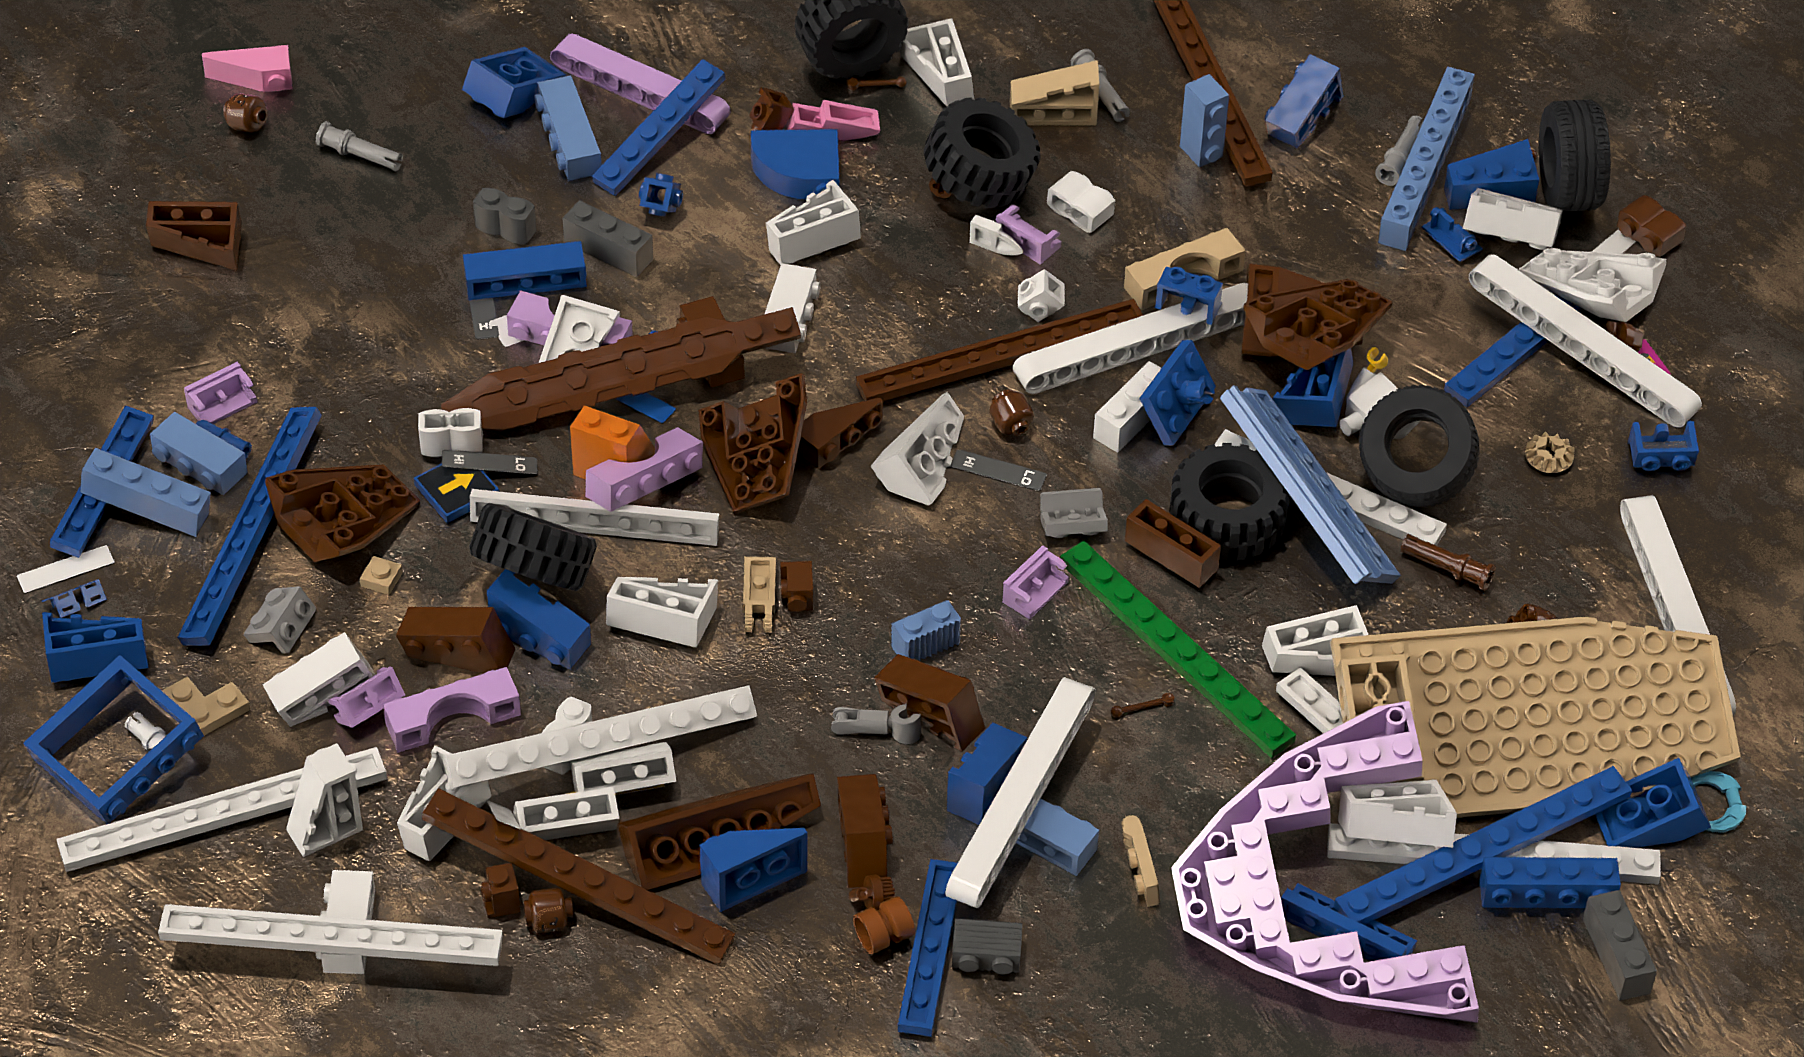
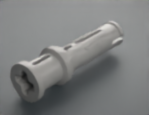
[1070,49,1130,122]
[1375,116,1424,186]
[316,121,403,171]

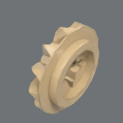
[1525,431,1575,473]

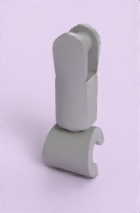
[831,704,921,744]

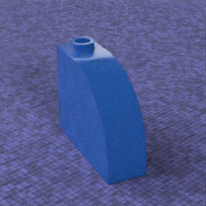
[751,129,839,200]

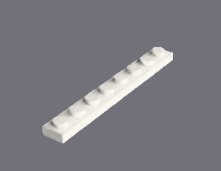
[1215,429,1447,545]
[470,489,719,546]

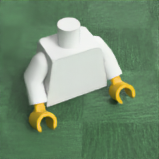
[1340,347,1420,439]

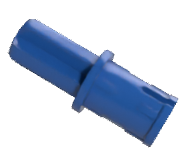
[196,420,252,458]

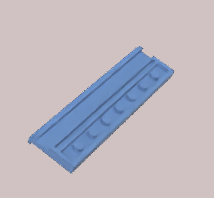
[1220,385,1401,584]

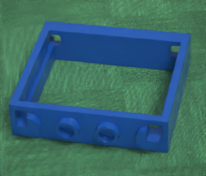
[23,655,204,824]

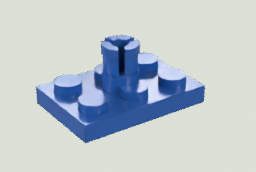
[1139,340,1216,445]

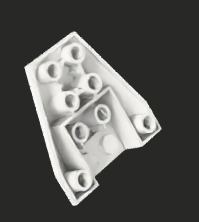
[1519,248,1666,322]

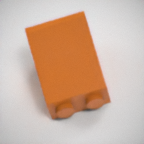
[570,405,655,480]

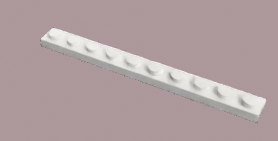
[442,685,757,789]
[56,747,387,872]
[1327,823,1661,885]
[158,904,503,966]

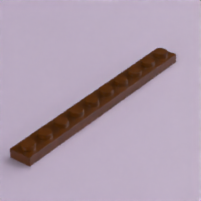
[1153,0,1273,186]
[856,299,1143,401]
[422,788,736,965]

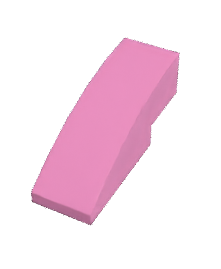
[786,100,880,141]

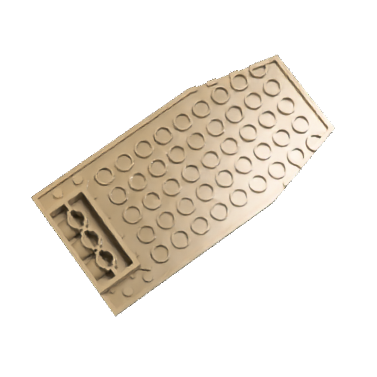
[1330,617,1741,818]

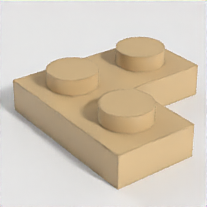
[162,676,250,735]

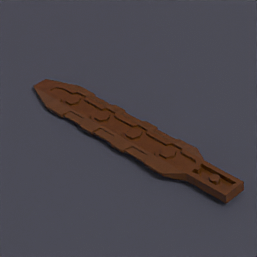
[441,307,801,431]

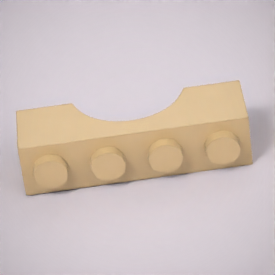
[1124,228,1246,310]

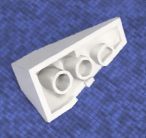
[871,392,964,505]

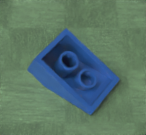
[462,47,567,118]
[1595,758,1711,848]
[700,828,808,912]

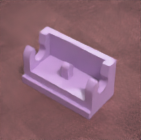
[996,205,1061,265]
[184,362,257,424]
[1003,546,1069,620]
[329,667,405,728]

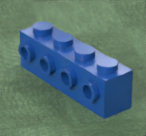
[1479,857,1621,908]

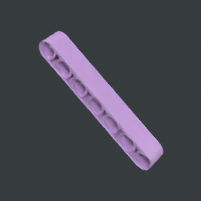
[550,34,731,134]

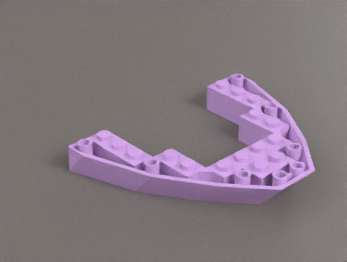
[1171,701,1479,1023]

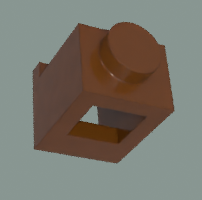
[749,87,795,130]
[780,561,813,612]
[481,862,521,919]

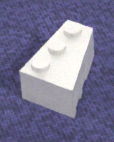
[1262,605,1369,676]
[263,632,375,727]
[286,743,363,857]
[1338,780,1457,848]

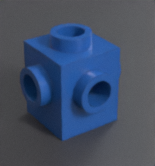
[639,173,683,217]

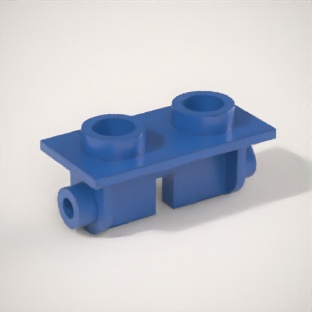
[1422,207,1482,262]

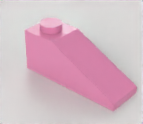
[202,45,292,92]

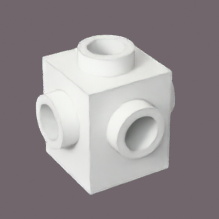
[1018,269,1065,322]

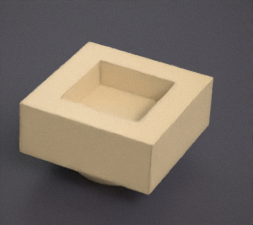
[360,556,403,595]

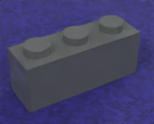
[562,200,653,277]
[1583,890,1657,1001]

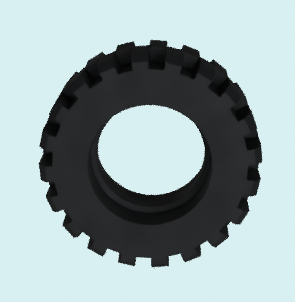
[794,0,909,80]
[924,97,1041,208]
[1169,443,1290,561]
[469,503,597,591]

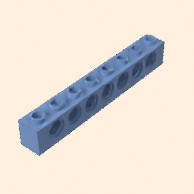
[1378,67,1475,251]

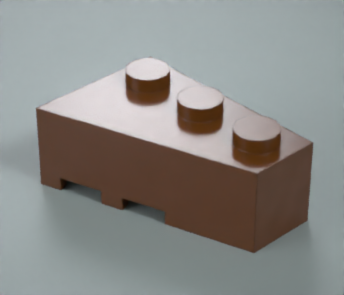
[146,201,242,271]
[874,654,985,752]
[837,774,893,888]

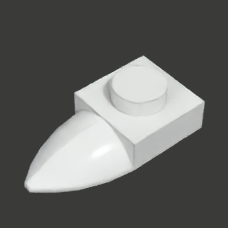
[970,215,1024,255]

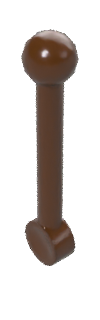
[847,76,907,90]
[1110,693,1175,718]

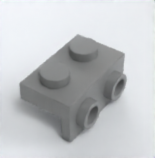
[1040,488,1108,538]
[243,586,316,653]

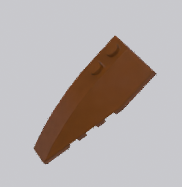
[617,773,821,890]

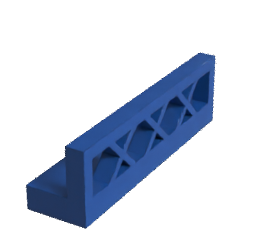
[1281,883,1417,962]

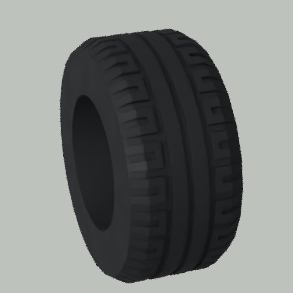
[1539,99,1611,212]
[1359,385,1480,508]

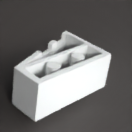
[900,18,975,107]
[766,180,861,265]
[1463,188,1563,250]
[606,577,718,648]
[397,745,492,862]

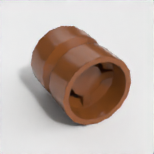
[853,896,915,955]

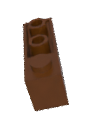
[797,398,883,469]

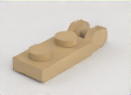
[743,557,776,633]
[1121,815,1160,907]

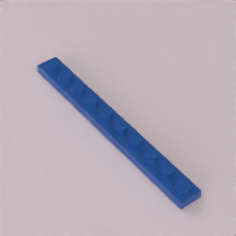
[177,407,322,646]
[1334,766,1632,925]

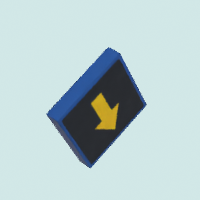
[413,451,499,523]

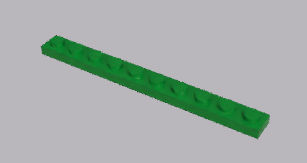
[1060,541,1296,759]

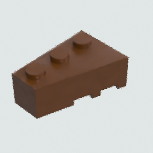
[396,607,516,674]

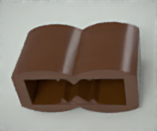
[1617,195,1687,257]

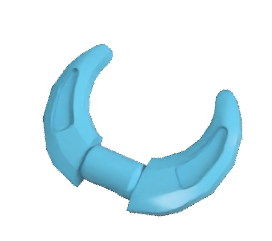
[1691,771,1746,832]

